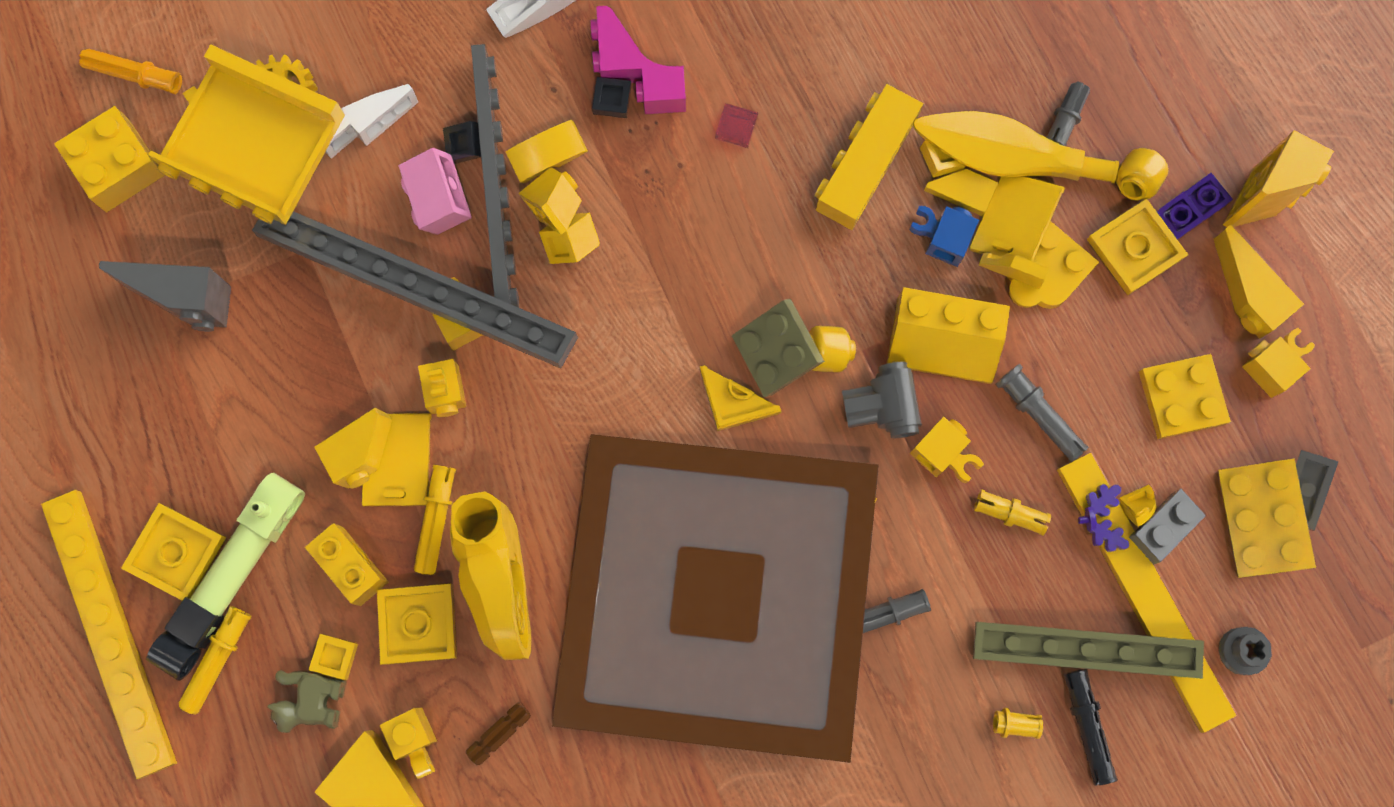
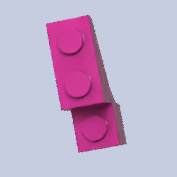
[591,6,686,114]

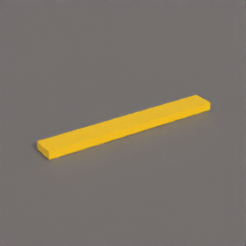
[1057,453,1237,733]

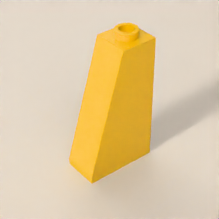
[315,730,424,807]

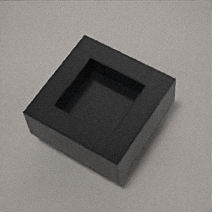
[592,77,632,118]
[443,121,481,164]

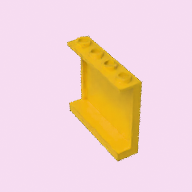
[148,44,345,225]

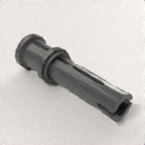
[995,363,1089,462]

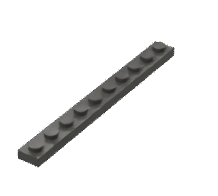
[252,211,578,369]

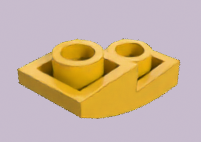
[505,120,588,183]

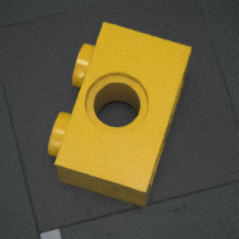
[305,523,389,606]

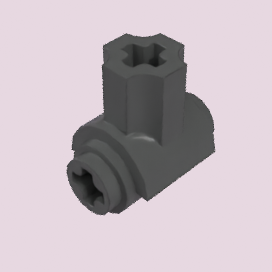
[842,362,922,439]

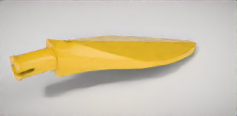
[913,111,1119,183]

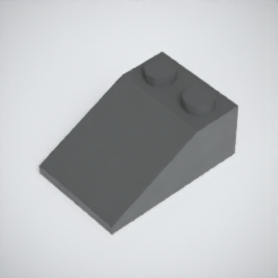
[99,261,231,332]

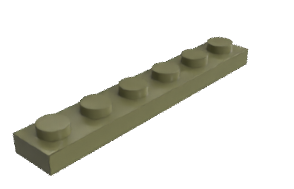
[973,622,1204,679]

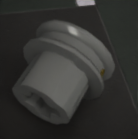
[1219,627,1272,675]

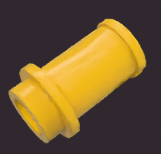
[993,708,1043,739]

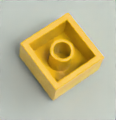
[54,106,165,213]

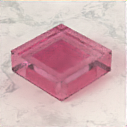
[715,103,758,148]

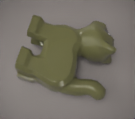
[267,670,346,733]

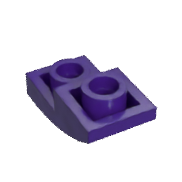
[1156,172,1233,240]

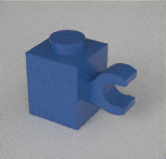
[909,206,979,267]

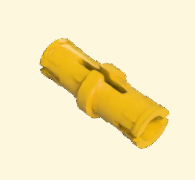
[974,489,1051,536]

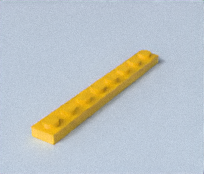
[41,490,177,779]

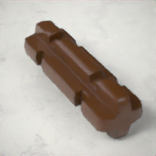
[466,703,531,765]

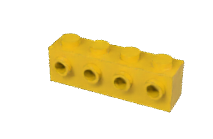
[814,84,924,230]

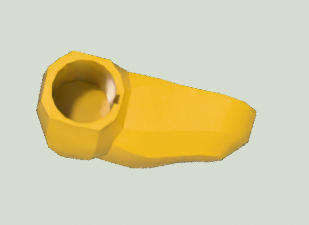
[450,491,531,660]

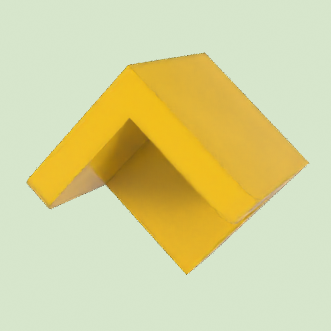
[539,212,600,264]

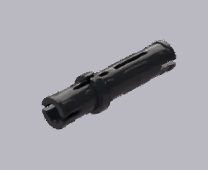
[1063,669,1118,786]

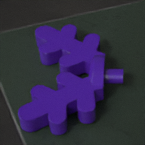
[1078,484,1129,552]

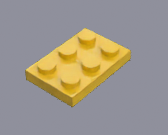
[1218,458,1316,578]

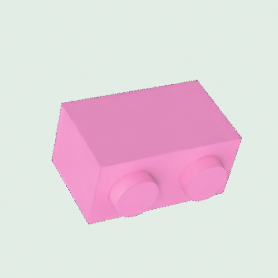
[398,148,472,235]

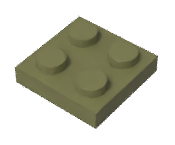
[732,299,825,398]

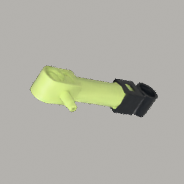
[146,473,305,681]

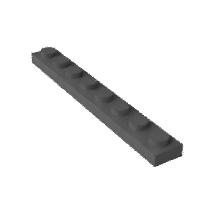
[471,44,519,308]

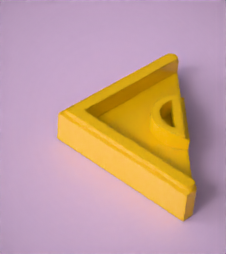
[699,365,781,431]

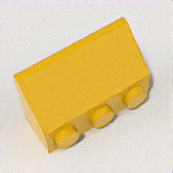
[1223,130,1334,227]
[887,287,1010,384]

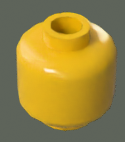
[1116,148,1169,200]
[809,326,856,372]

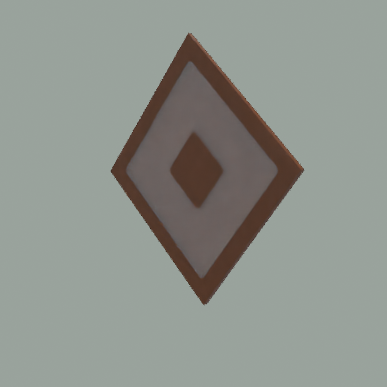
[552,434,879,763]

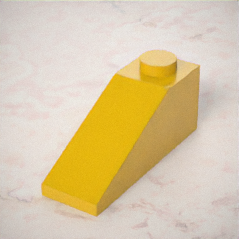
[1213,225,1304,339]

